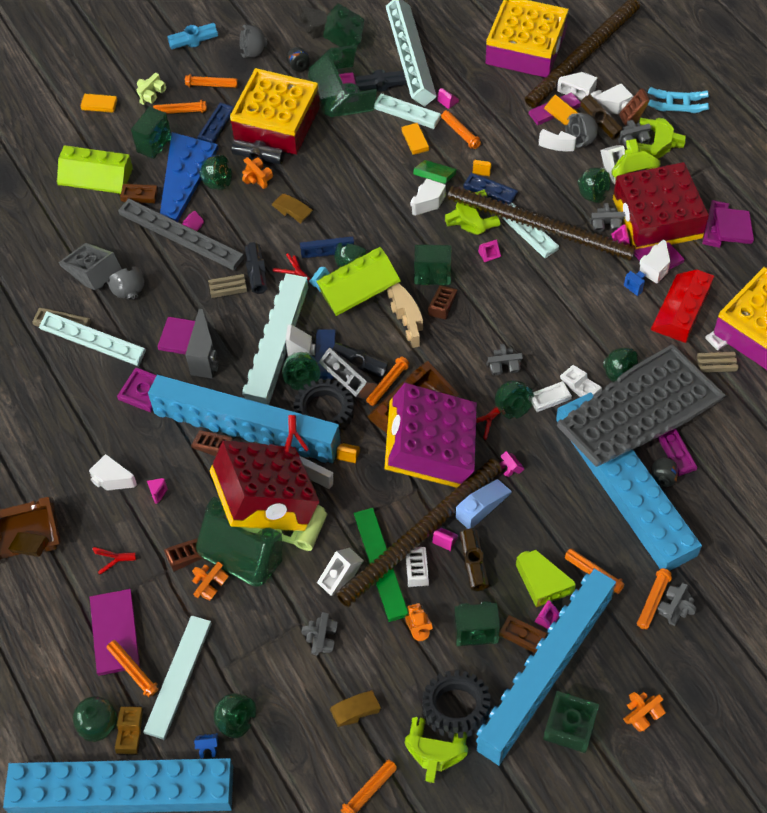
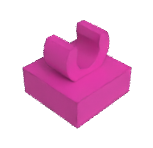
[499,451,525,477]

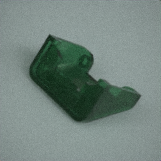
[196,496,282,586]

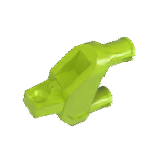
[637,117,686,159]
[611,139,661,180]
[445,190,500,234]
[405,717,468,783]

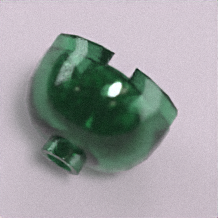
[199,155,232,190]
[578,167,610,203]
[334,243,366,268]
[603,347,638,383]
[282,352,321,390]
[495,380,534,419]
[213,693,256,739]
[72,696,117,742]

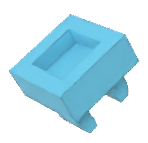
[309,267,330,292]

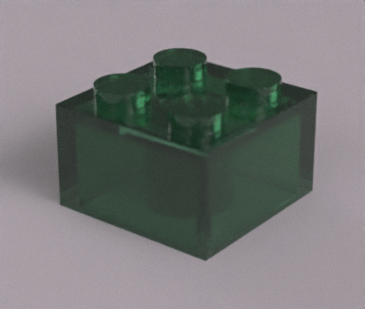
[323,3,365,52]
[131,106,172,159]
[414,245,452,285]
[454,602,500,646]
[543,691,599,753]

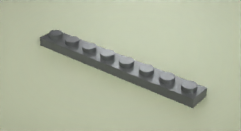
[118,199,244,270]

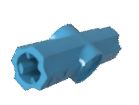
[167,23,218,50]

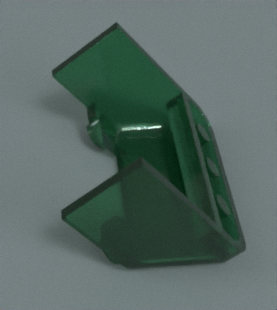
[308,45,377,117]

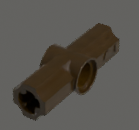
[579,94,624,140]
[460,528,489,592]

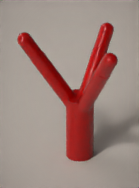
[272,253,311,283]
[476,406,502,440]
[285,415,309,452]
[92,547,135,574]

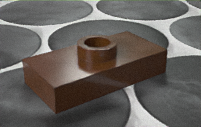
[120,184,158,203]
[499,615,547,653]

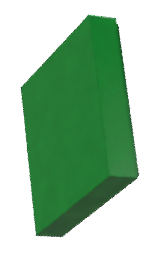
[413,160,457,184]

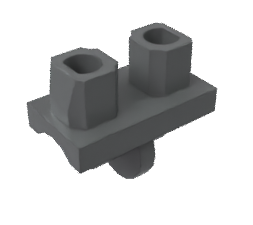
[618,120,651,149]
[590,203,624,232]
[486,344,523,376]
[658,583,696,626]
[301,612,338,656]

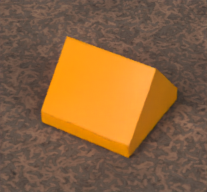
[473,160,492,176]
[337,443,360,463]

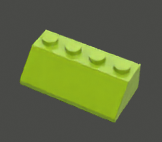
[57,146,133,194]
[316,247,400,316]

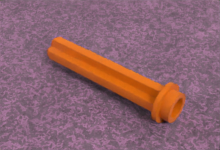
[185,74,238,88]
[153,100,207,114]
[441,110,481,149]
[366,357,409,406]
[565,549,625,594]
[637,568,672,630]
[107,640,158,697]
[341,760,397,813]

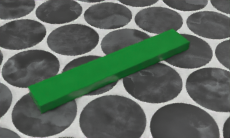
[354,508,408,622]

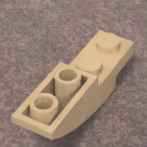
[387,283,423,348]

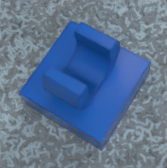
[624,271,646,296]
[194,733,219,758]

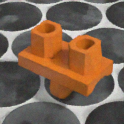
[242,157,273,189]
[192,562,229,601]
[405,603,433,641]
[623,692,666,732]

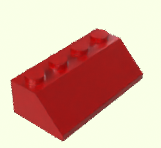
[651,269,714,343]

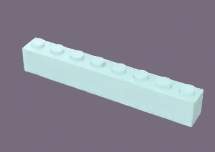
[386,0,437,106]
[242,274,308,405]

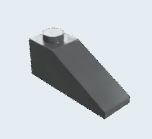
[319,347,377,399]

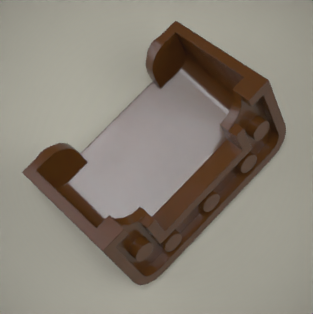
[367,361,459,433]
[0,497,61,559]

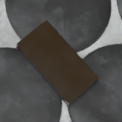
[8,532,49,557]

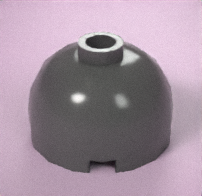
[240,25,267,58]
[565,113,598,148]
[107,267,145,300]

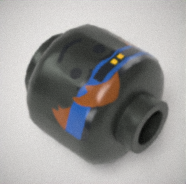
[286,47,310,72]
[651,458,678,487]

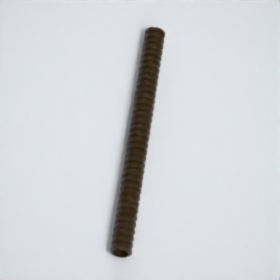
[525,0,640,108]
[448,185,635,261]
[337,459,502,607]

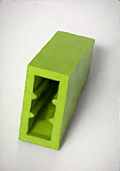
[516,550,576,608]

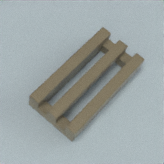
[208,274,247,298]
[697,352,738,373]

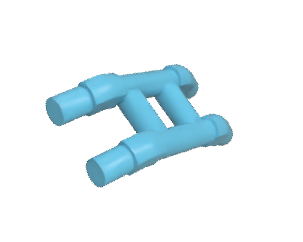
[648,87,709,113]

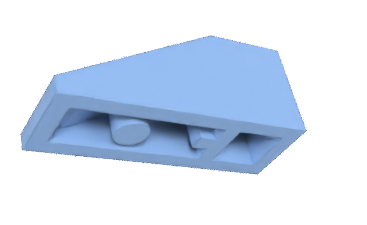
[456,479,512,529]

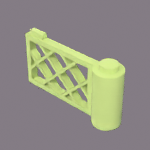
[239,505,327,551]

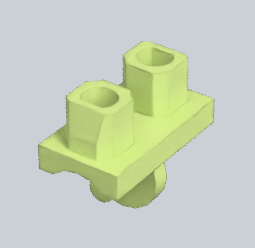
[137,73,166,105]

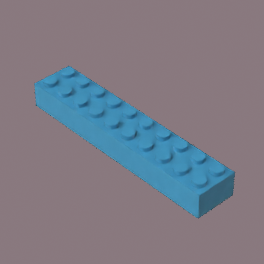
[148,375,341,463]
[556,392,702,571]
[476,568,616,766]
[3,758,233,813]

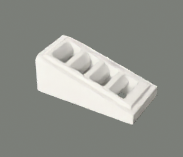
[406,547,429,587]

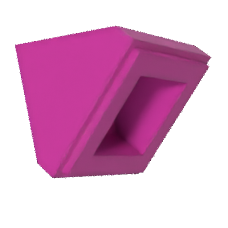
[437,88,459,109]
[182,211,204,231]
[612,224,630,246]
[478,239,501,262]
[147,478,168,504]
[432,528,458,551]
[534,600,560,629]

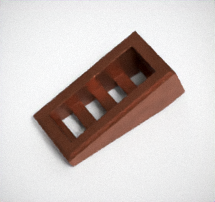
[619,89,650,125]
[428,285,457,320]
[191,430,233,456]
[164,537,211,572]

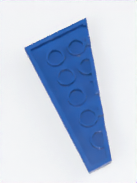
[160,132,219,222]

